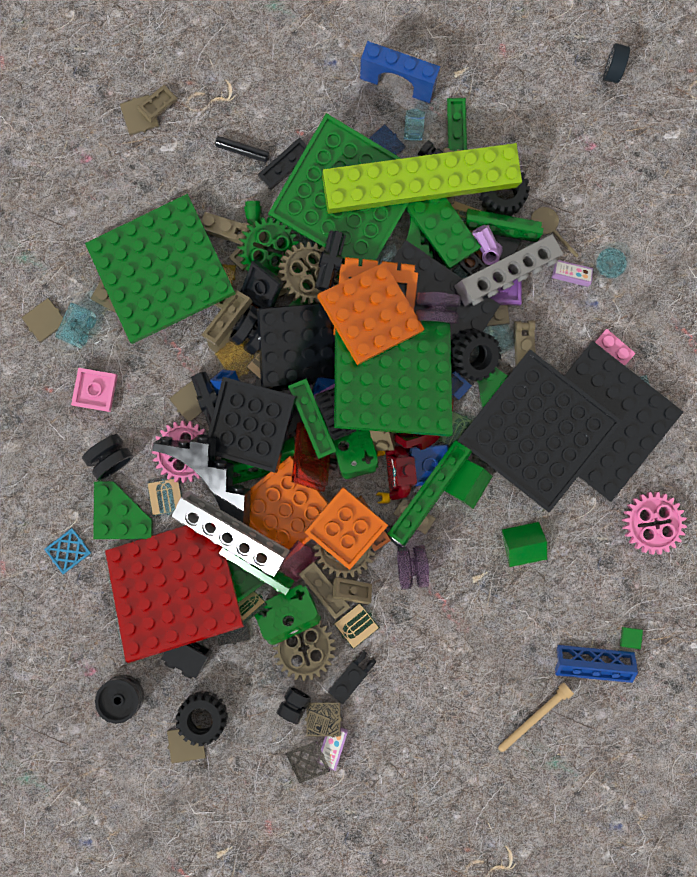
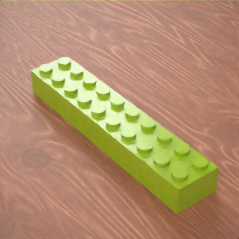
[322,143,522,214]

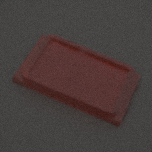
[291,422,332,492]

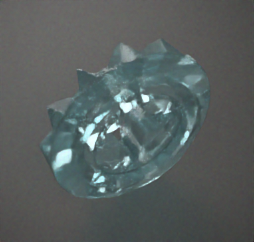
[596,248,627,278]

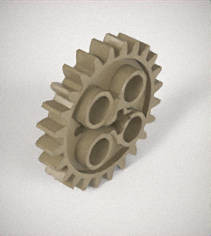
[277,242,339,304]
[313,544,375,579]
[273,621,336,681]

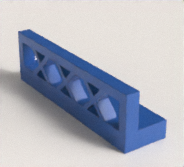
[555,645,638,683]

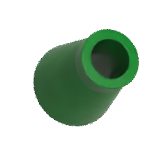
[244,201,262,227]

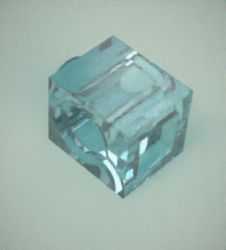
[404,109,425,141]

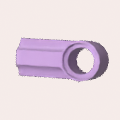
[473,225,503,265]

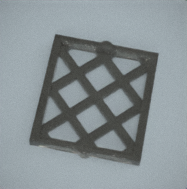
[286,741,330,784]

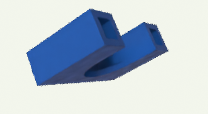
[360,41,440,103]

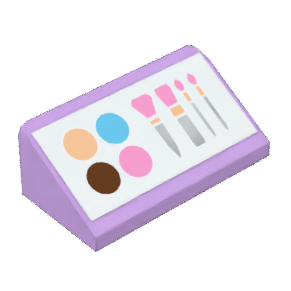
[552,260,593,287]
[317,728,348,771]

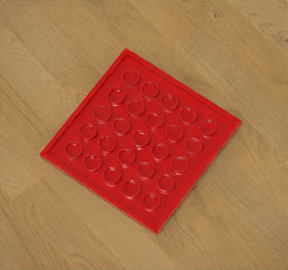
[105,523,244,663]

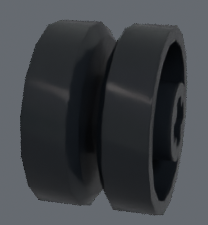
[229,305,259,355]
[82,434,134,481]
[95,675,144,724]

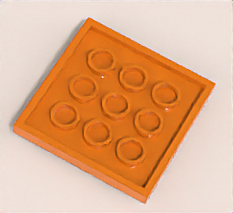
[317,262,425,365]
[249,456,329,559]

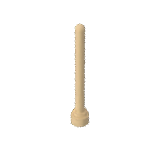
[498,682,574,752]

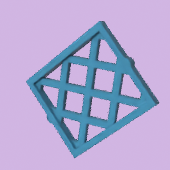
[44,528,91,574]

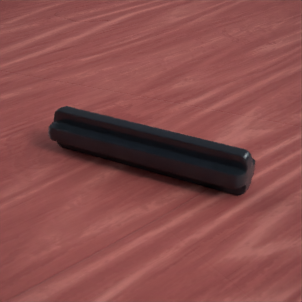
[215,136,269,163]

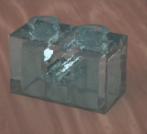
[55,302,96,349]

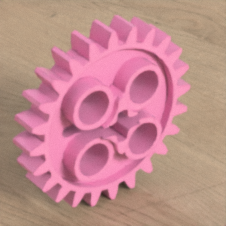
[152,421,206,483]
[622,492,687,555]

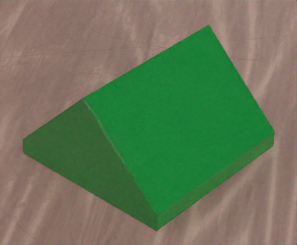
[445,460,493,509]
[501,522,547,567]

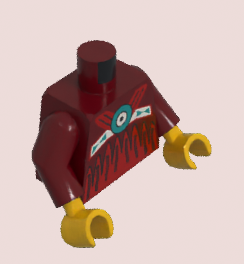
[376,446,417,504]

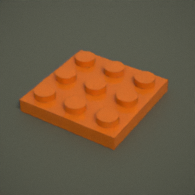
[304,487,388,570]

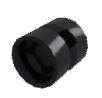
[276,687,311,724]

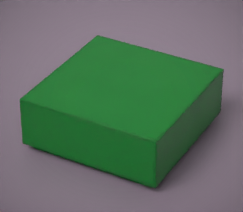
[620,627,643,649]

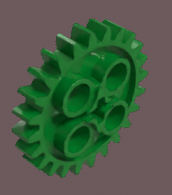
[237,217,299,276]

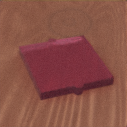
[280,540,318,582]

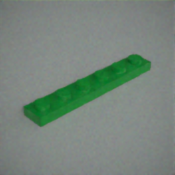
[388,440,472,546]

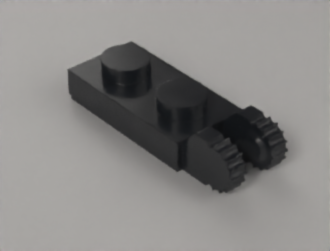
[328,651,376,705]

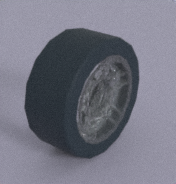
[603,43,630,84]

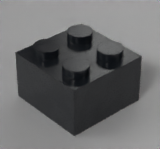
[161,642,213,679]

